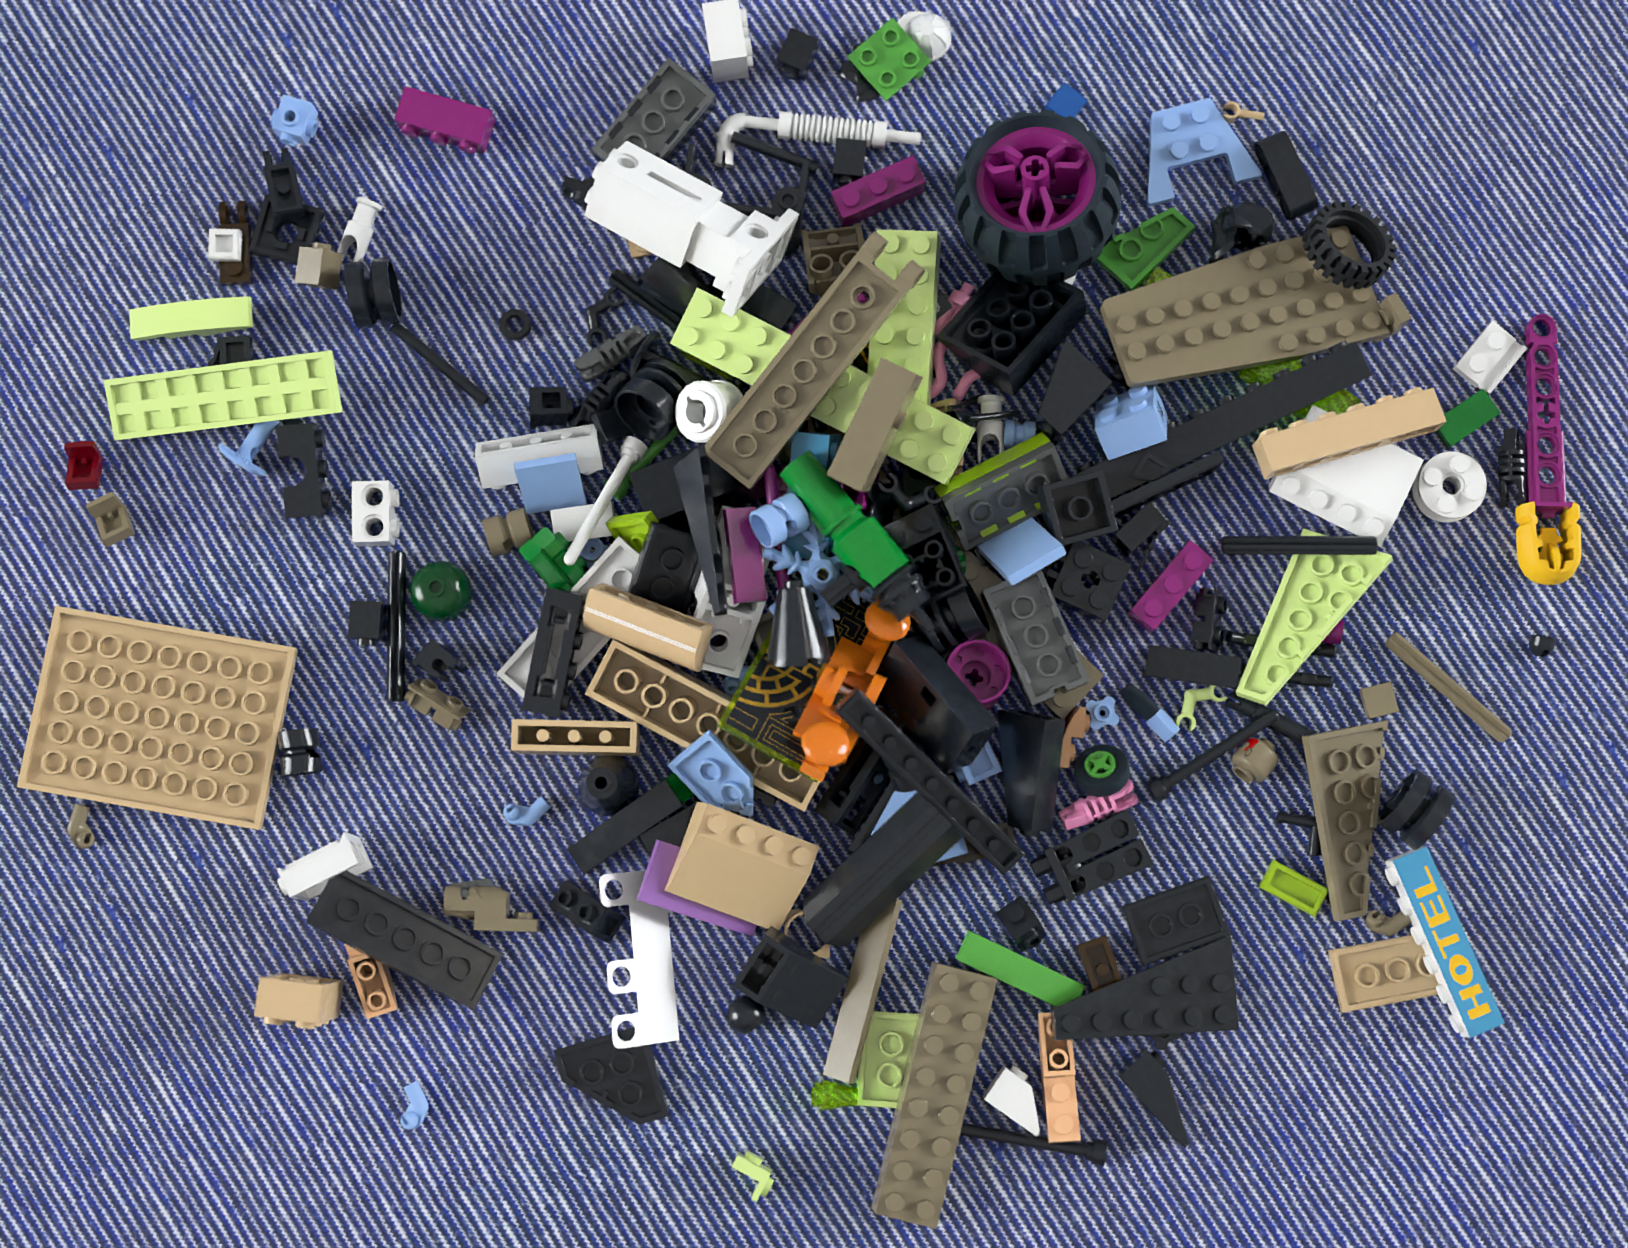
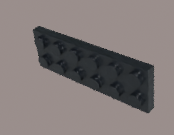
[305,870,503,1011]

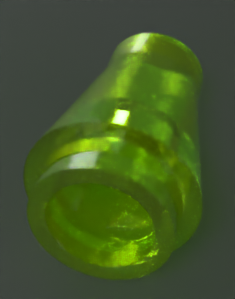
[811,1079,858,1111]

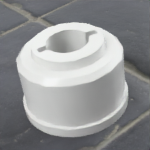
[675,380,743,443]

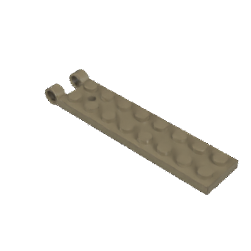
[705,231,925,490]

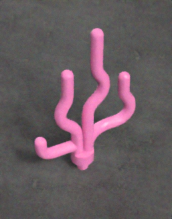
[931,282,981,401]

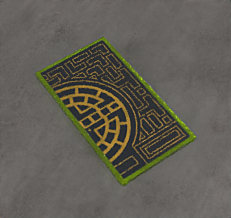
[717,568,893,783]

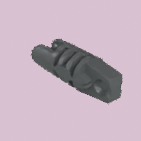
[574,325,647,383]

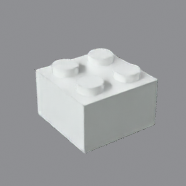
[702,0,754,83]

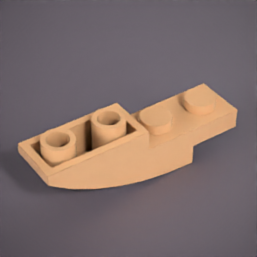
[345,944,398,1019]
[1038,1012,1081,1144]

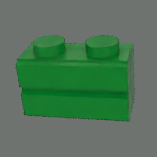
[519,527,587,590]

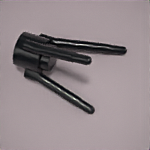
[945,395,1020,443]

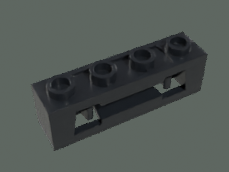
[521,586,587,718]
[814,707,912,837]

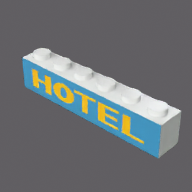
[1385,846,1505,1038]

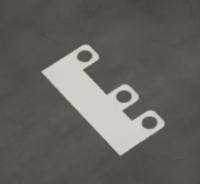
[599,870,679,1049]

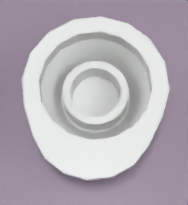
[897,11,951,61]

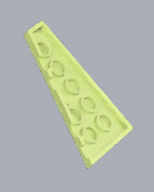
[1236,528,1393,705]

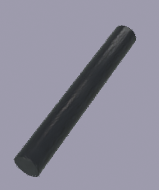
[730,131,818,174]

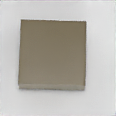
[1359,682,1399,719]

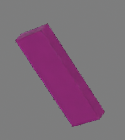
[722,507,767,604]

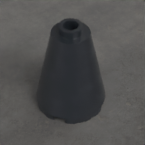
[634,257,712,316]
[767,580,831,667]
[578,755,639,816]

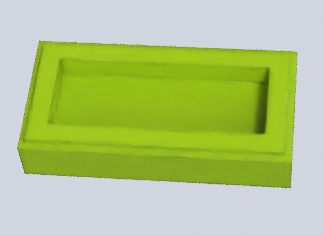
[1258,860,1328,917]

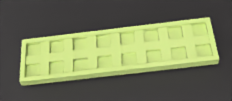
[103,350,342,441]

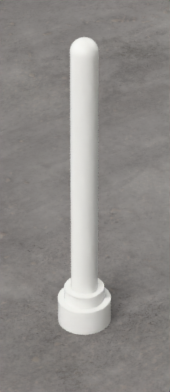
[564,436,648,565]

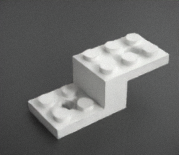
[693,505,770,678]

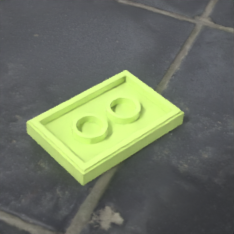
[856,1011,919,1108]

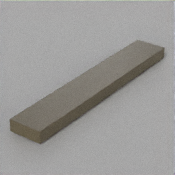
[823,899,902,1084]

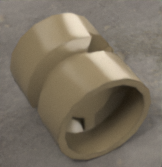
[482,507,534,557]

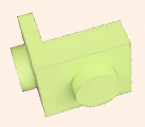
[732,1151,774,1202]

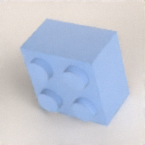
[1095,384,1167,460]

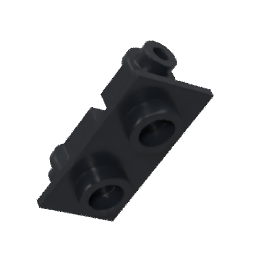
[1191,587,1228,653]

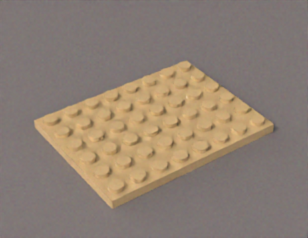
[17,606,298,830]

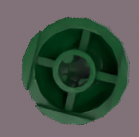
[410,561,473,623]

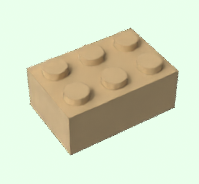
[254,973,344,1029]

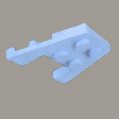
[1146,98,1262,208]

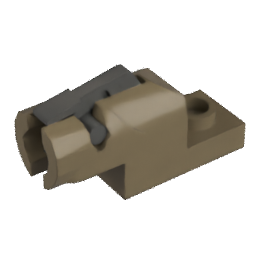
[444,878,541,932]

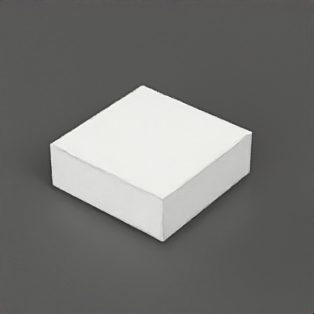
[208,229,242,261]

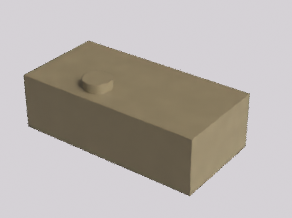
[827,358,923,492]

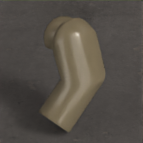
[1366,910,1412,936]

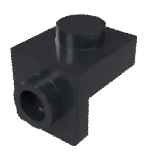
[995,896,1047,952]

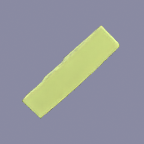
[129,296,253,341]

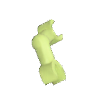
[1174,686,1227,732]

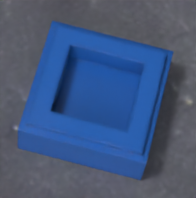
[1045,82,1088,118]

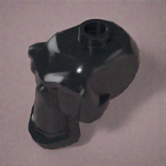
[1208,202,1274,264]

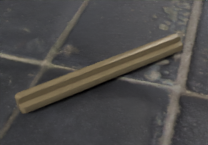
[1385,633,1512,742]

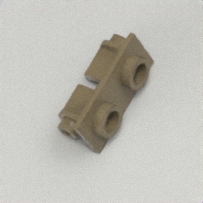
[404,678,471,732]

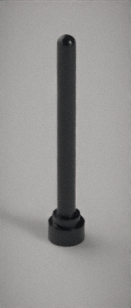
[1146,709,1280,803]
[960,1123,1107,1166]

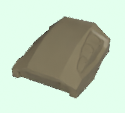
[801,223,864,297]

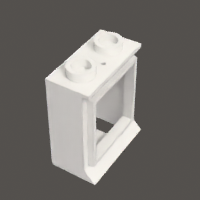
[277,832,373,901]

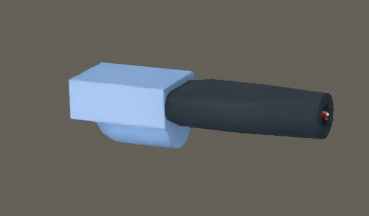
[1121,683,1180,742]

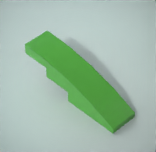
[955,930,1085,1006]

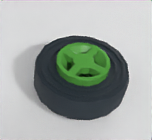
[1074,744,1130,797]

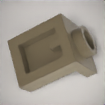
[1372,293,1411,343]

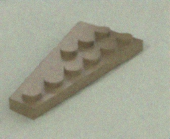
[1302,720,1388,921]

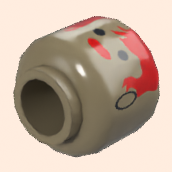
[1231,738,1278,784]

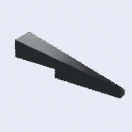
[673,446,728,616]

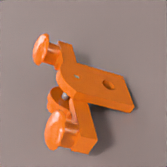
[792,600,911,782]

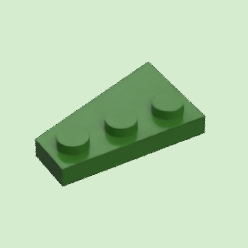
[1095,207,1195,291]

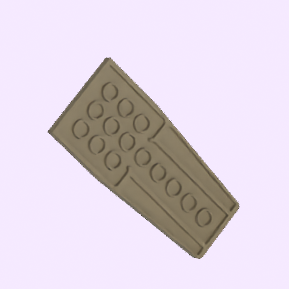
[1100,226,1390,388]

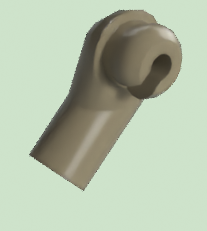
[67,803,95,849]

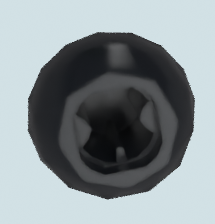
[727,995,766,1035]

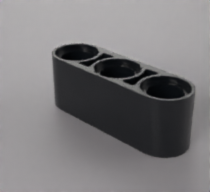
[1254,130,1319,221]

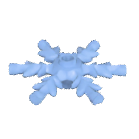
[761,513,879,637]

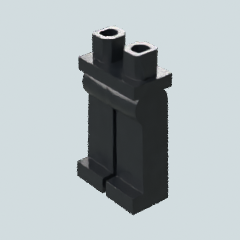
[1029,809,1154,904]

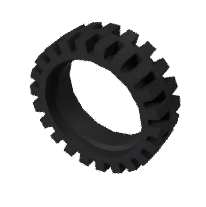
[1302,201,1396,289]

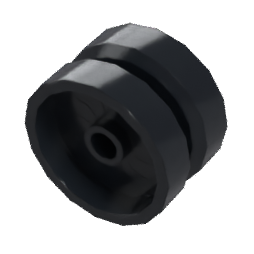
[344,256,403,330]
[1377,768,1455,850]

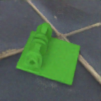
[847,17,932,101]

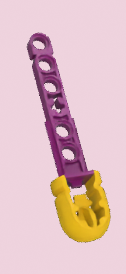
[1515,314,1582,585]

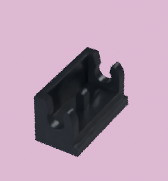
[412,639,467,682]

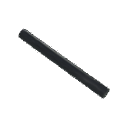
[390,323,490,406]

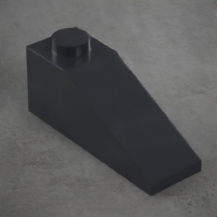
[1116,1049,1189,1148]

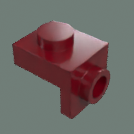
[64,441,103,490]

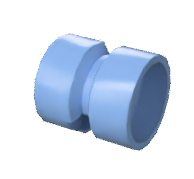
[749,493,809,549]

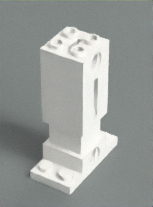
[584,141,799,317]

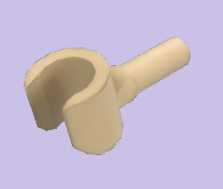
[1222,101,1265,124]

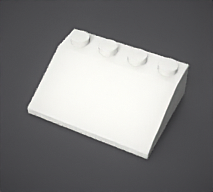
[1268,405,1424,547]

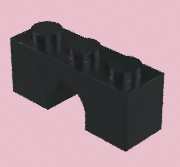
[276,423,332,519]

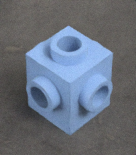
[271,94,318,146]

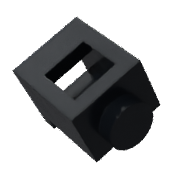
[529,387,573,429]

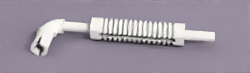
[714,111,921,168]

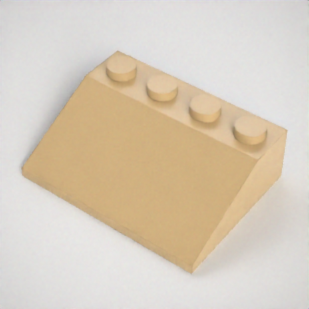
[664,802,820,930]

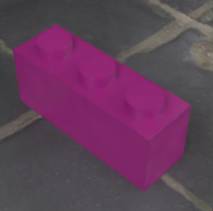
[394,86,495,154]
[830,155,926,227]
[1127,540,1214,634]

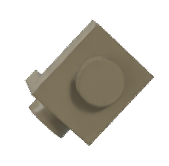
[86,492,135,547]

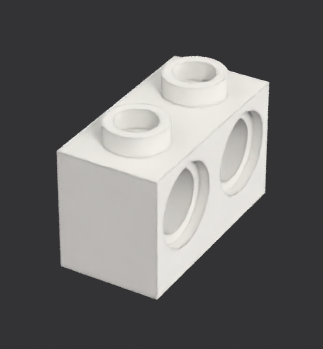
[352,480,400,547]

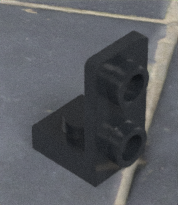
[550,880,626,944]

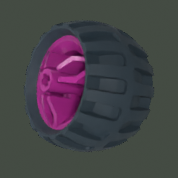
[954,110,1121,285]

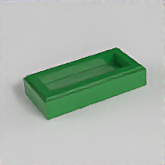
[1436,389,1500,448]

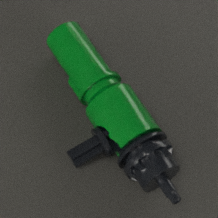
[780,450,935,633]

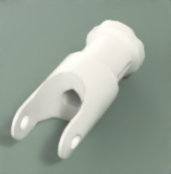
[337,197,383,262]
[977,395,1005,464]

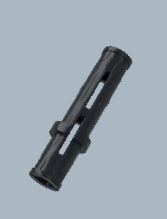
[1224,689,1317,746]

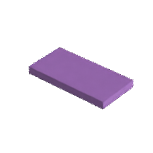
[637,840,757,937]

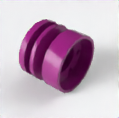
[946,640,1011,711]

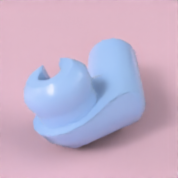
[503,796,551,826]
[400,1080,429,1130]

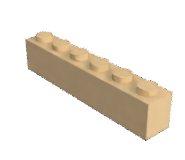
[1252,387,1446,480]

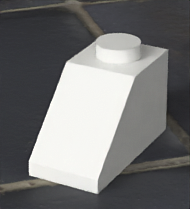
[982,1065,1040,1137]

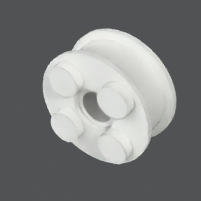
[1412,451,1487,523]

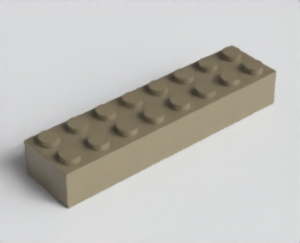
[871,961,998,1229]

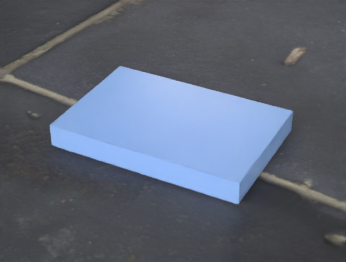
[976,517,1066,585]

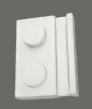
[1452,321,1527,395]

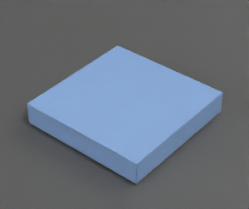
[514,453,587,514]

